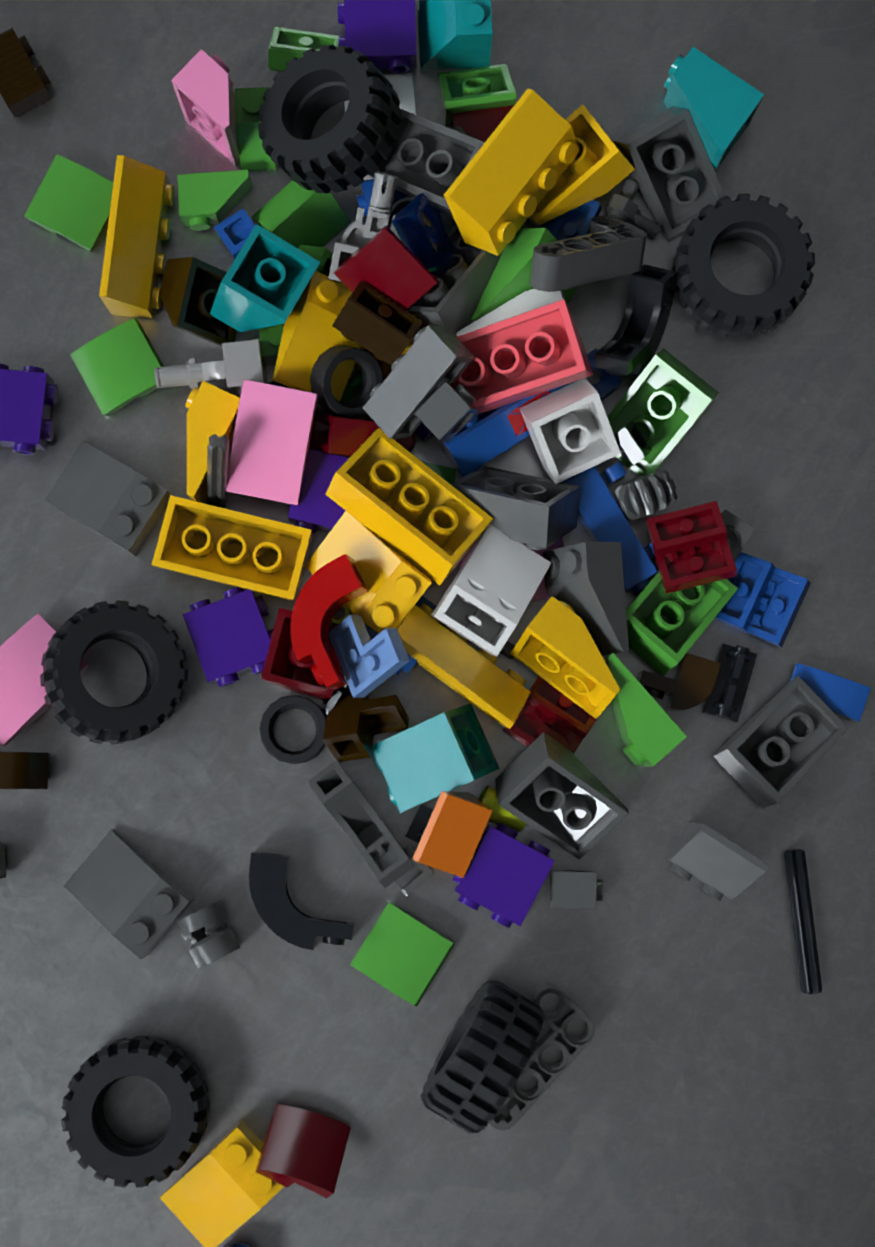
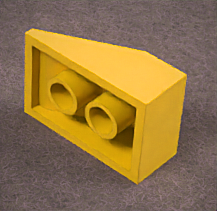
[531,104,635,225]
[272,271,362,401]
[186,381,240,503]
[304,511,433,633]
[510,596,620,719]
[160,1119,284,1247]

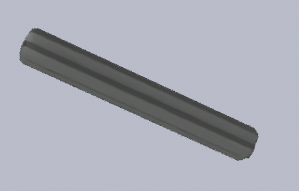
[207,434,229,509]

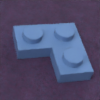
[329,615,410,698]

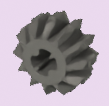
[614,470,678,520]

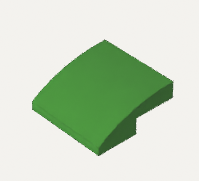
[24,154,113,251]
[70,318,163,416]
[350,902,455,1007]

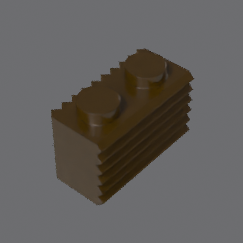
[0,28,51,118]
[332,281,422,366]

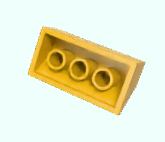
[444,89,580,256]
[99,155,175,319]
[325,428,493,586]
[151,495,314,601]
[397,603,531,729]

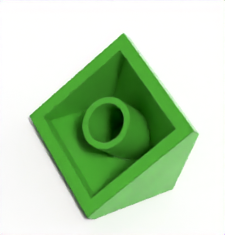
[438,64,516,127]
[251,180,351,248]

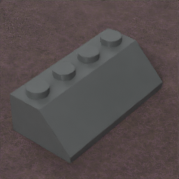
[406,224,505,337]

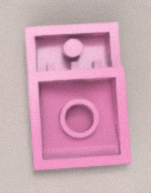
[226,379,318,506]
[0,614,88,747]

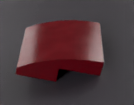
[334,225,437,310]
[646,501,737,594]
[502,676,597,754]
[255,1104,351,1198]

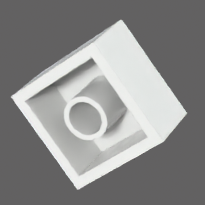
[519,378,621,484]

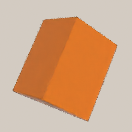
[412,791,493,878]

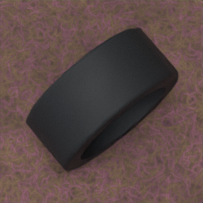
[310,345,383,417]
[259,695,327,764]

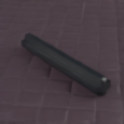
[784,849,822,995]

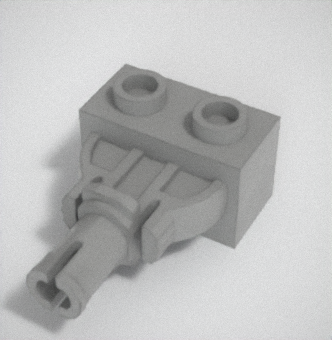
[328,172,404,281]
[154,339,268,394]

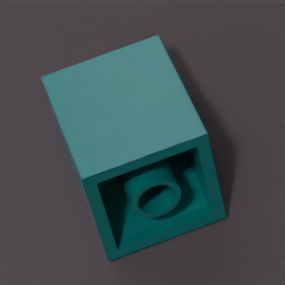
[417,0,493,71]
[664,47,764,172]
[210,224,320,332]
[372,703,500,813]

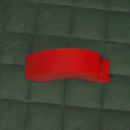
[290,554,369,690]

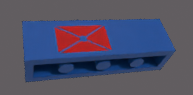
[439,381,575,477]

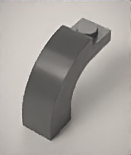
[308,760,415,888]

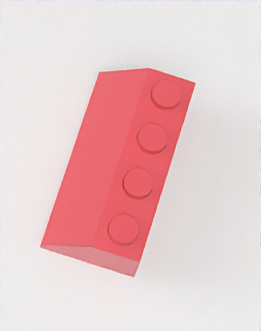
[453,299,593,415]

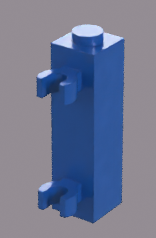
[562,462,657,595]

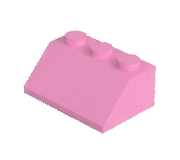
[171,49,240,166]

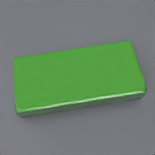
[268,27,339,71]

